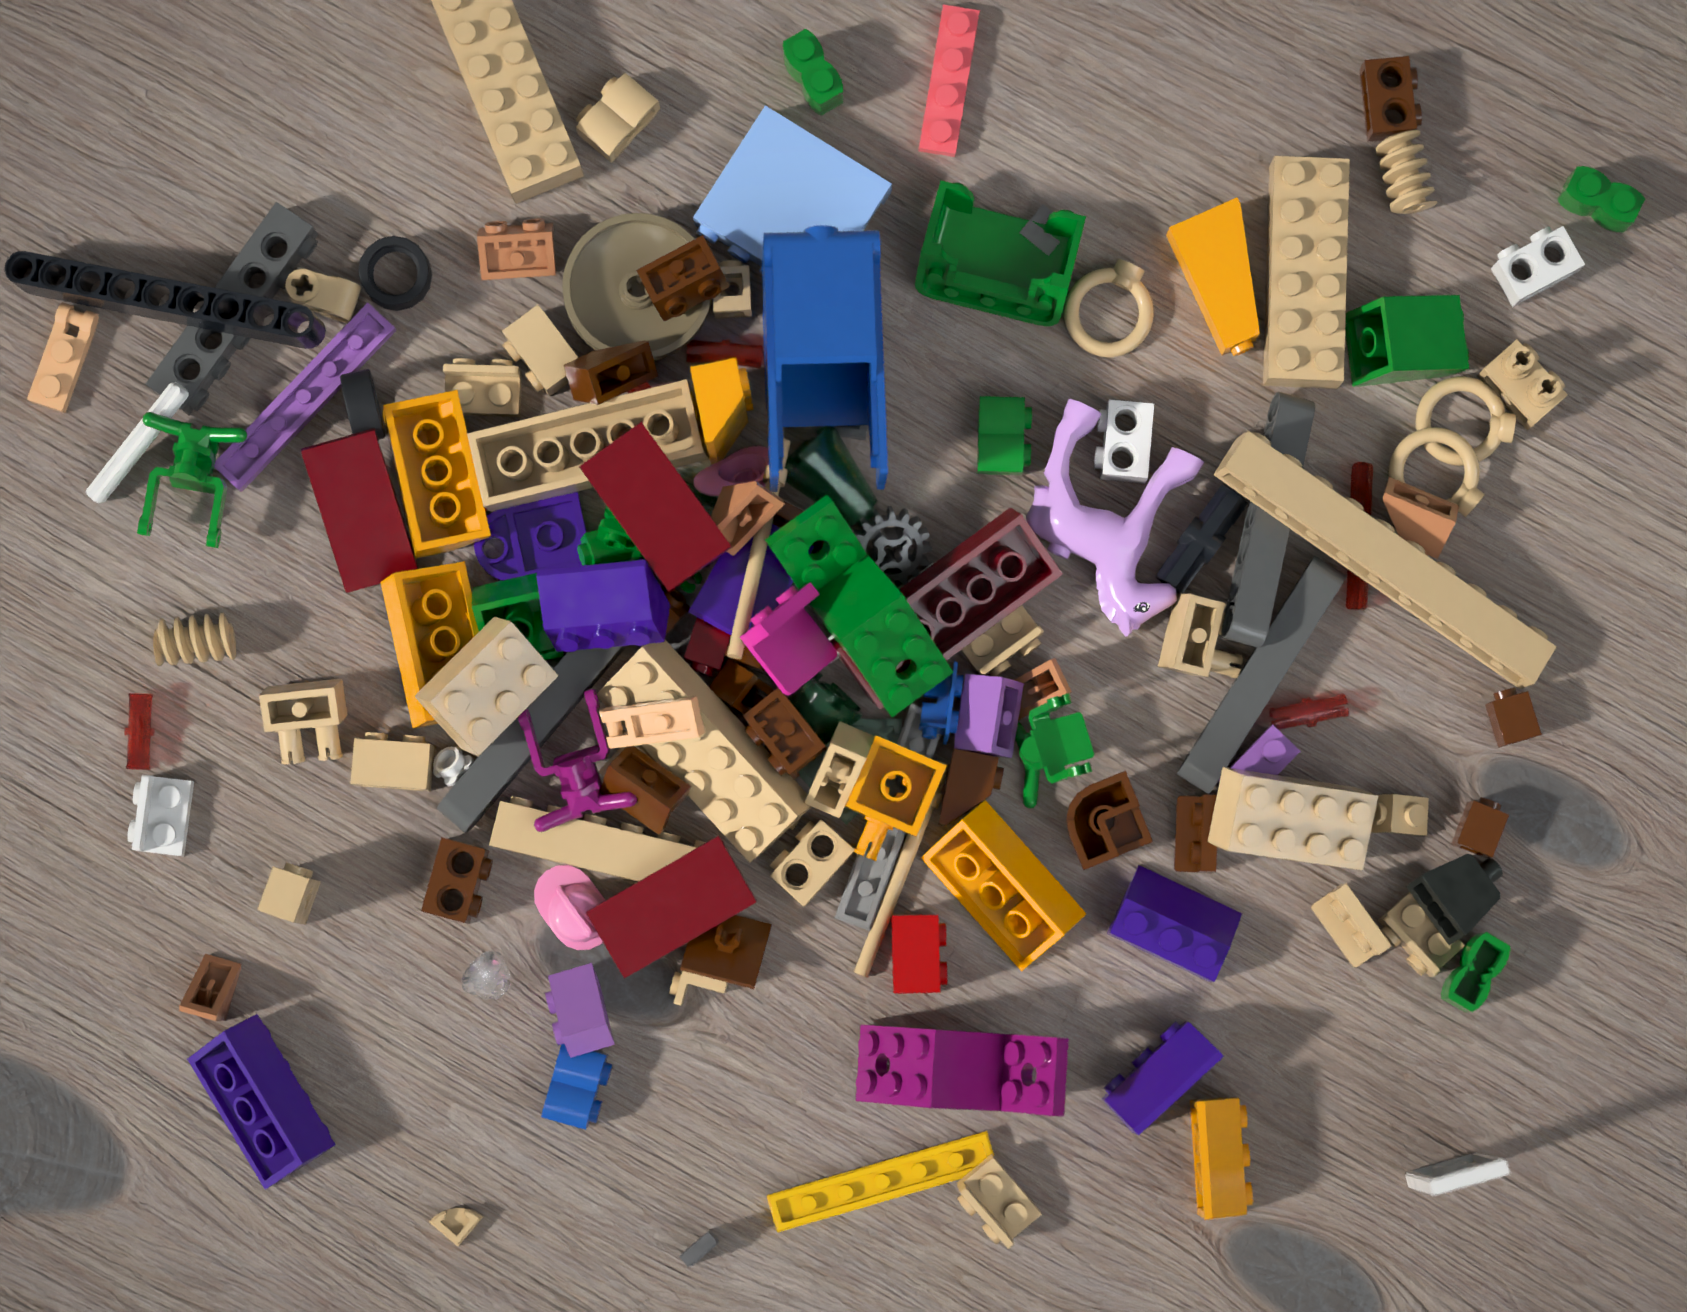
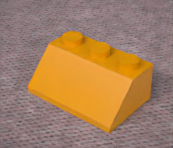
[1190,1097,1253,1219]

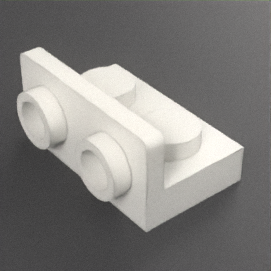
[128,774,194,857]

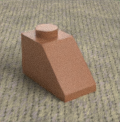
[1382,477,1459,559]

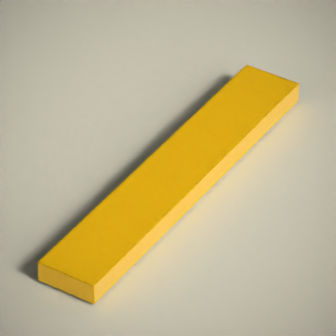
[767,1131,995,1233]

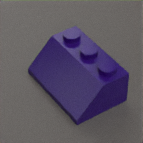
[536,560,670,652]
[1107,865,1242,982]
[1102,1021,1224,1136]

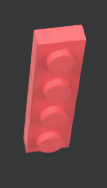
[919,4,980,157]

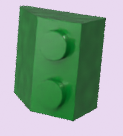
[472,573,564,661]

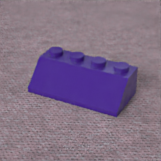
[187,1014,336,1190]

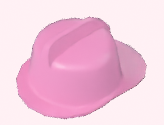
[694,446,769,496]
[534,865,605,950]

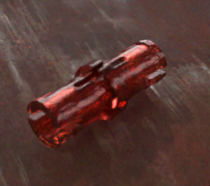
[686,339,763,369]
[124,693,155,770]
[1269,693,1349,730]

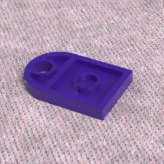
[474,492,587,581]

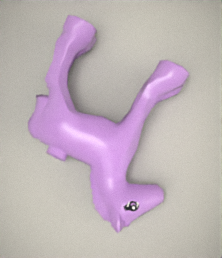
[1026,399,1204,637]

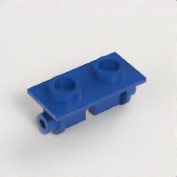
[919,661,963,745]

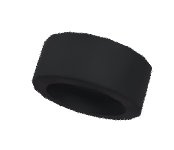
[358,236,432,311]
[340,369,385,440]

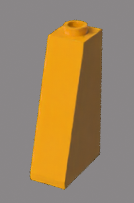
[1166,197,1260,356]

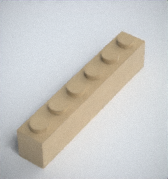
[489,796,706,881]

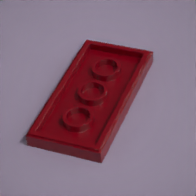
[579,422,732,592]
[301,428,419,593]
[586,835,757,979]

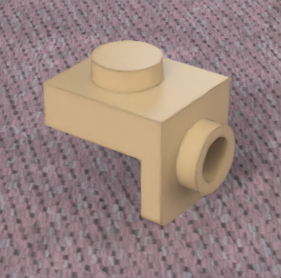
[1371,794,1429,836]
[669,971,728,1006]

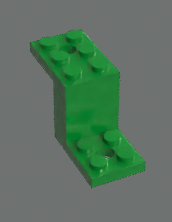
[765,495,954,717]

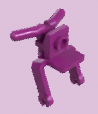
[518,689,637,832]

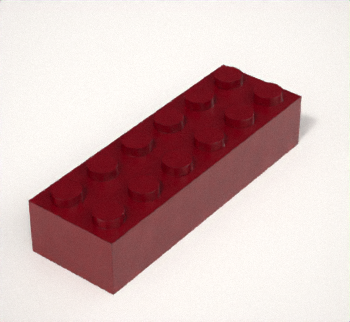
[830,508,1063,710]

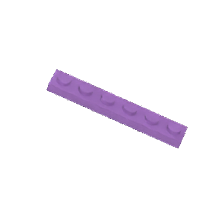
[214,303,397,492]

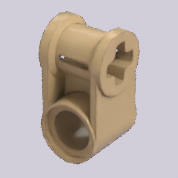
[285,269,361,323]

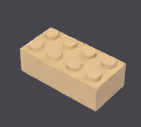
[1208,767,1378,870]

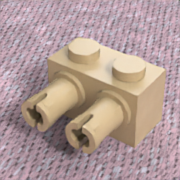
[1477,339,1568,431]
[1158,594,1243,678]
[259,679,347,765]

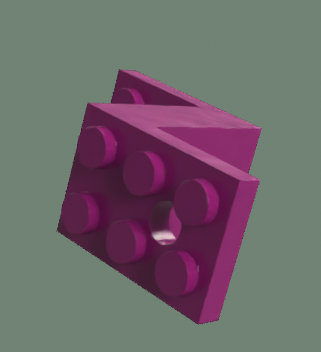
[856,1024,1069,1117]

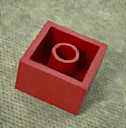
[891,915,948,994]

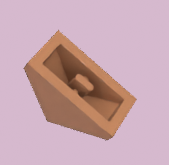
[711,481,785,556]
[1014,658,1072,721]
[179,954,242,1021]

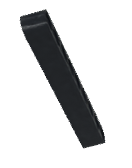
[4,251,326,349]

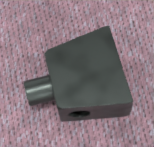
[1406,853,1503,945]

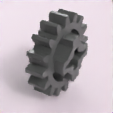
[852,506,932,585]

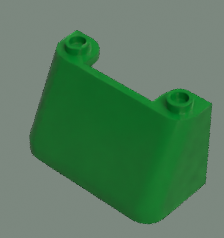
[915,180,1086,327]

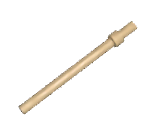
[727,438,791,659]
[854,760,950,978]

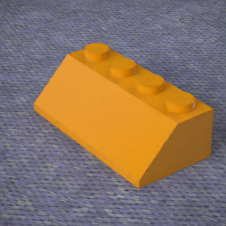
[690,358,754,465]
[383,390,491,558]
[381,561,479,729]
[921,800,1087,971]

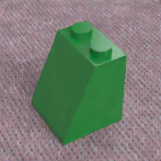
[1345,295,1470,387]

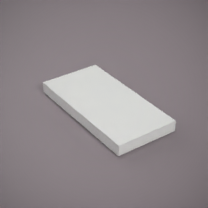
[1405,1153,1510,1196]

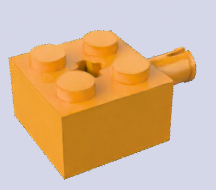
[845,736,946,861]

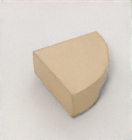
[429,1207,484,1246]

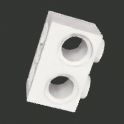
[1491,226,1585,307]
[1094,399,1154,484]

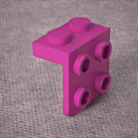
[740,582,837,695]

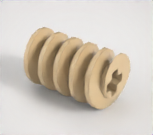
[1375,130,1438,214]
[153,613,236,666]

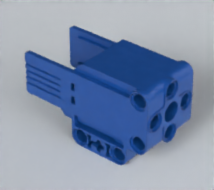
[762,225,888,492]

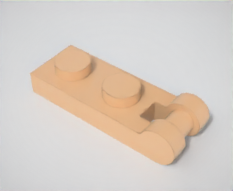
[27,302,99,413]
[599,696,705,749]

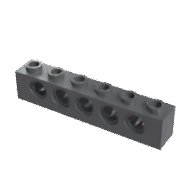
[145,202,318,416]

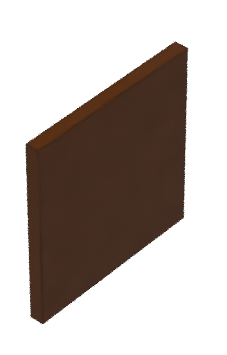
[680,915,772,989]

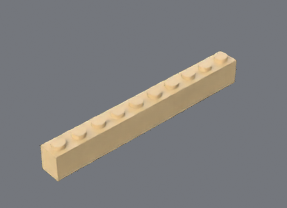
[1213,431,1557,689]

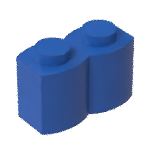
[541,1044,613,1130]

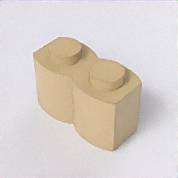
[576,73,660,163]

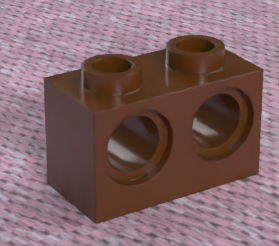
[1359,56,1422,142]
[421,837,493,924]

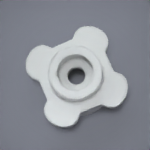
[433,747,474,786]

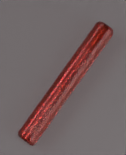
[1346,462,1373,611]

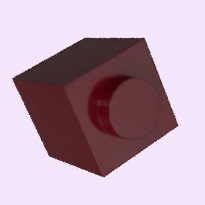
[684,617,731,676]

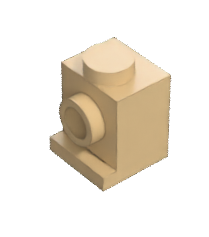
[713,260,752,319]

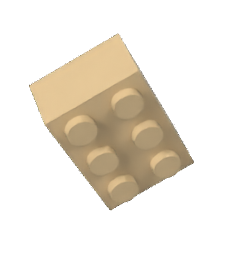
[414,616,558,756]

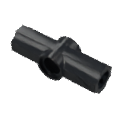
[1155,485,1248,594]

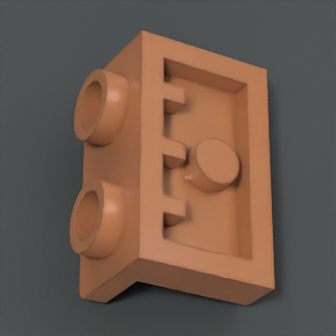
[477,218,557,280]

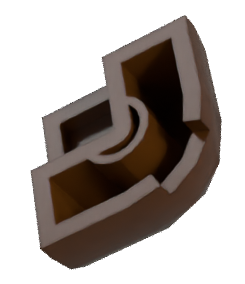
[1066,771,1153,870]

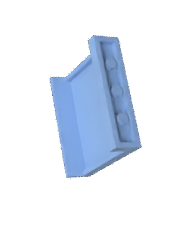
[693,105,892,274]

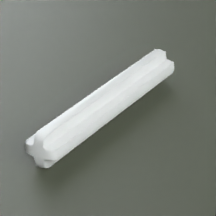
[86,382,189,503]

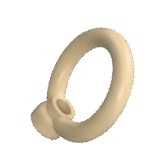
[1064,259,1154,357]
[1416,376,1516,466]
[1388,427,1485,517]

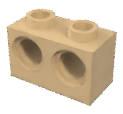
[770,820,854,908]

